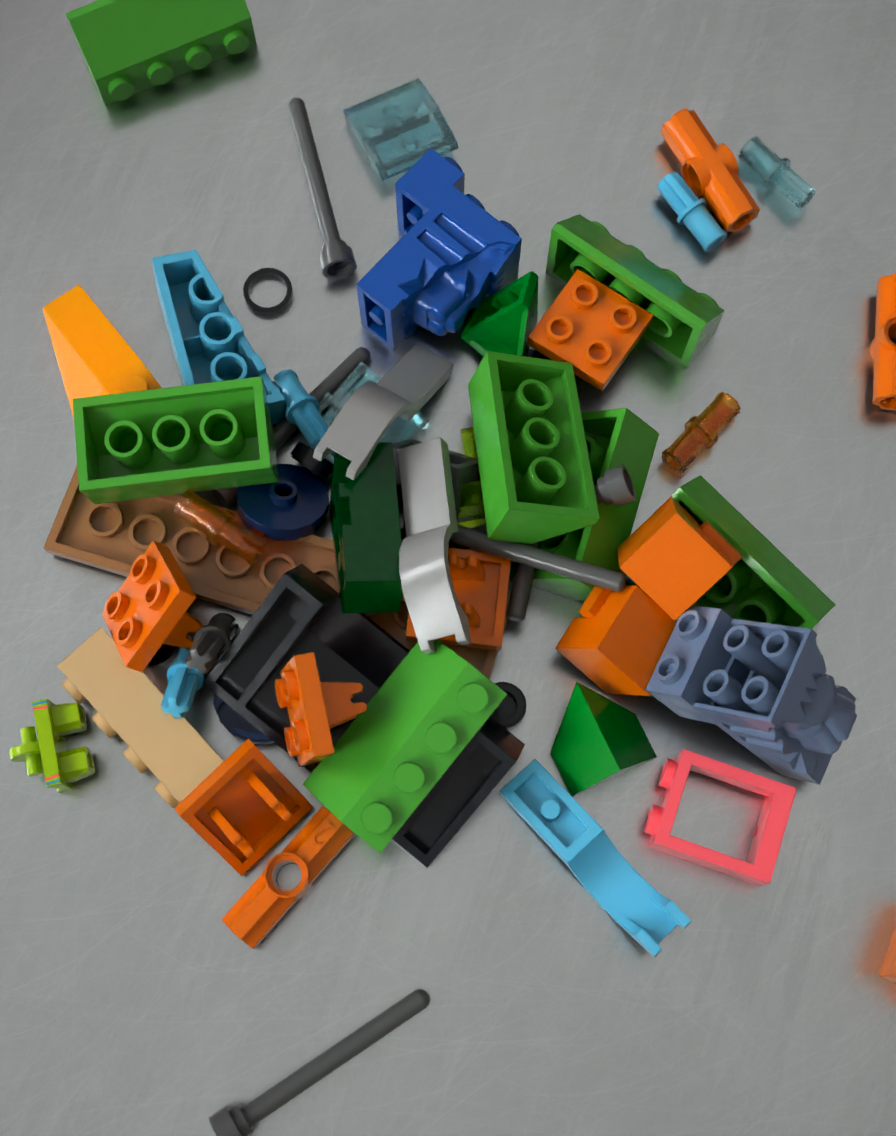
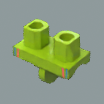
[9,698,95,793]

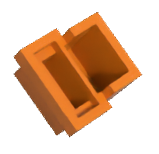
[617,496,742,621]
[555,585,676,696]

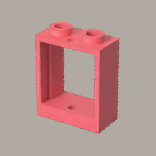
[644,749,797,886]

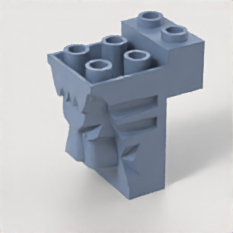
[645,605,857,785]

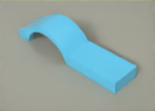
[500,759,691,958]

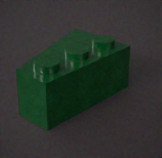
[329,442,405,614]

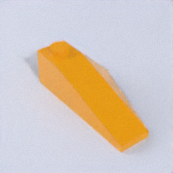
[43,284,162,418]

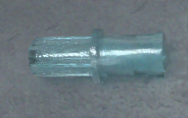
[738,136,815,208]

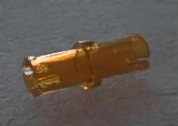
[662,392,741,474]
[173,489,268,566]

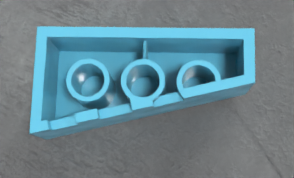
[152,250,285,425]

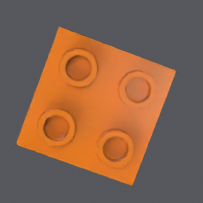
[527,269,653,391]
[102,540,203,673]
[406,548,511,651]
[275,652,367,767]
[174,738,313,876]

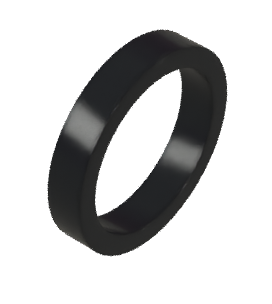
[243,268,293,316]

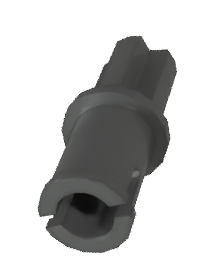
[186,613,239,674]

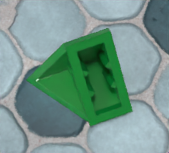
[461,271,538,357]
[550,681,657,797]

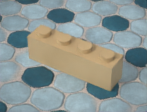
[57,627,224,809]

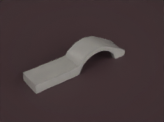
[313,344,454,480]
[398,437,471,654]

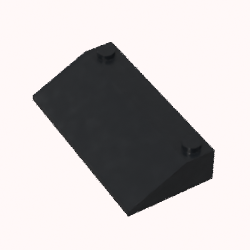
[203,564,525,868]

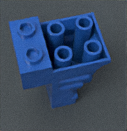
[356,148,522,351]

